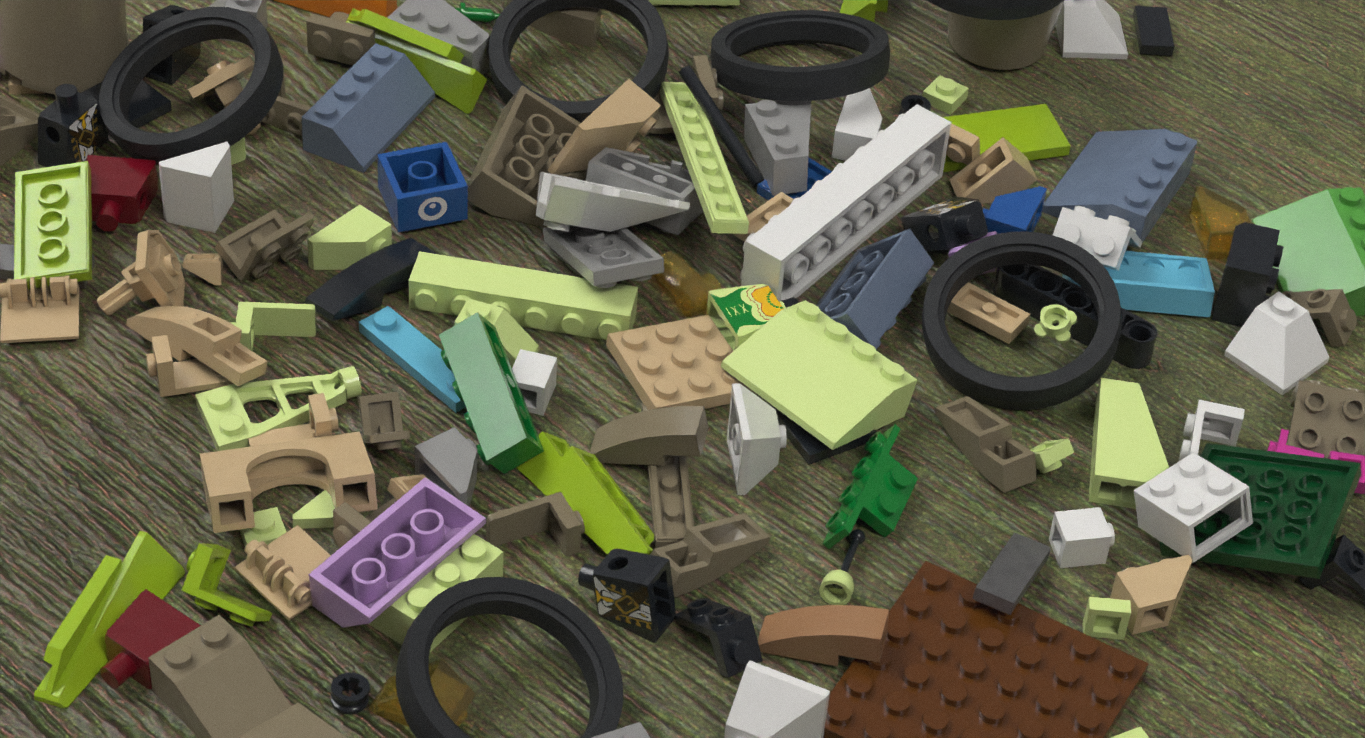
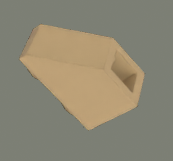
[1110,555,1193,635]

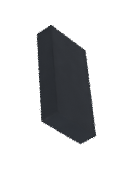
[1133,6,1174,56]

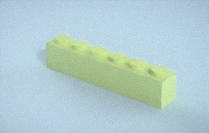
[409,251,638,340]

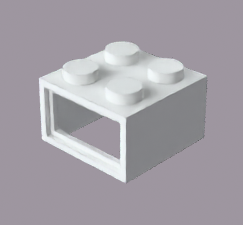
[1134,452,1253,563]

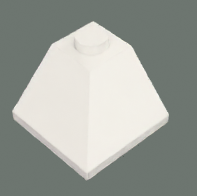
[1055,0,1128,59]
[1224,292,1329,395]
[727,383,787,495]
[724,660,830,738]

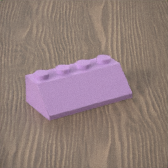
[308,477,486,628]

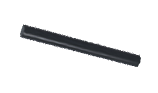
[679,65,764,188]

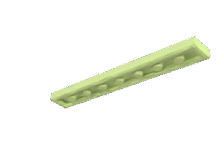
[660,82,749,234]

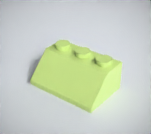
[369,534,504,652]

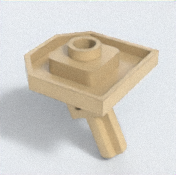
[188,55,261,135]
[96,230,185,315]

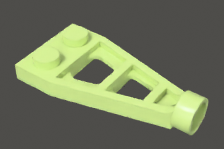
[195,366,362,451]

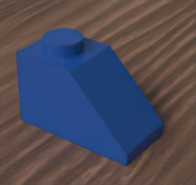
[983,186,1047,234]

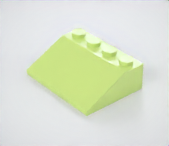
[721,300,917,450]

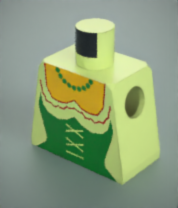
[706,284,799,351]

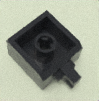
[1212,222,1284,327]

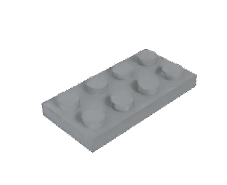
[543,225,664,288]

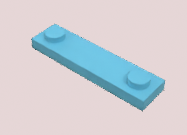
[359,306,466,413]

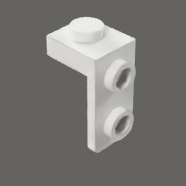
[1179,400,1245,461]

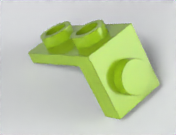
[181,543,272,626]

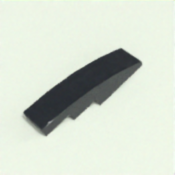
[305,238,438,321]

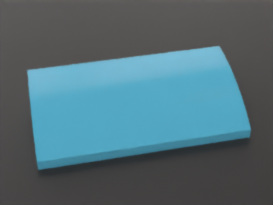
[1063,251,1215,318]

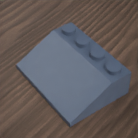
[1042,129,1198,249]

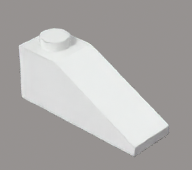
[832,88,882,161]

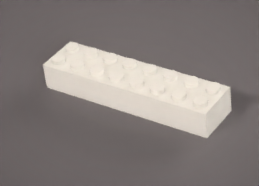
[740,104,951,301]

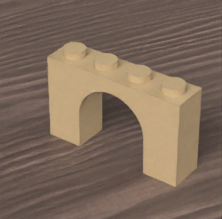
[200,431,378,533]

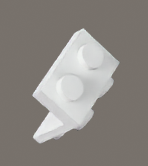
[1053,206,1142,271]

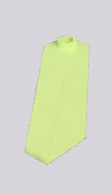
[1088,378,1169,509]

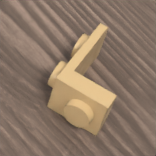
[146,335,234,397]
[248,393,339,447]

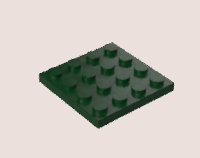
[1159,443,1361,579]

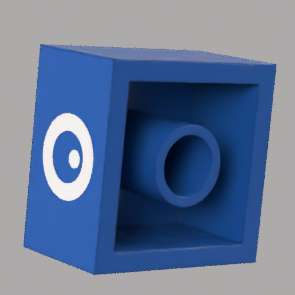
[377,142,468,232]

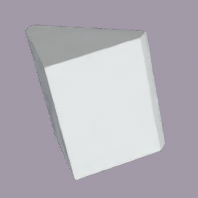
[159,142,234,233]

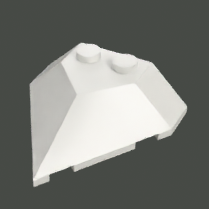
[536,172,690,232]

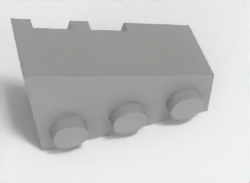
[387,0,490,75]
[744,100,811,196]
[586,147,703,235]

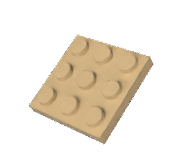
[606,315,757,410]

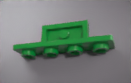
[822,424,918,549]

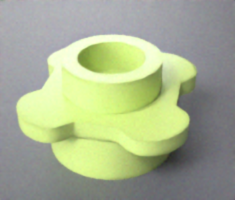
[1034,304,1077,343]

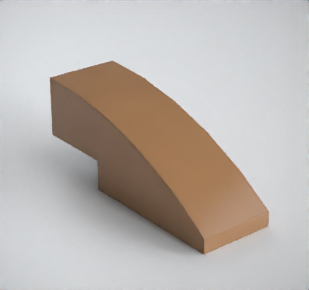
[758,605,889,666]

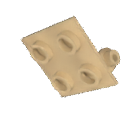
[0,275,80,343]
[234,525,331,621]

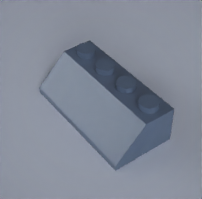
[302,43,435,173]
[816,229,934,349]

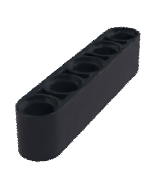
[993,264,1157,369]

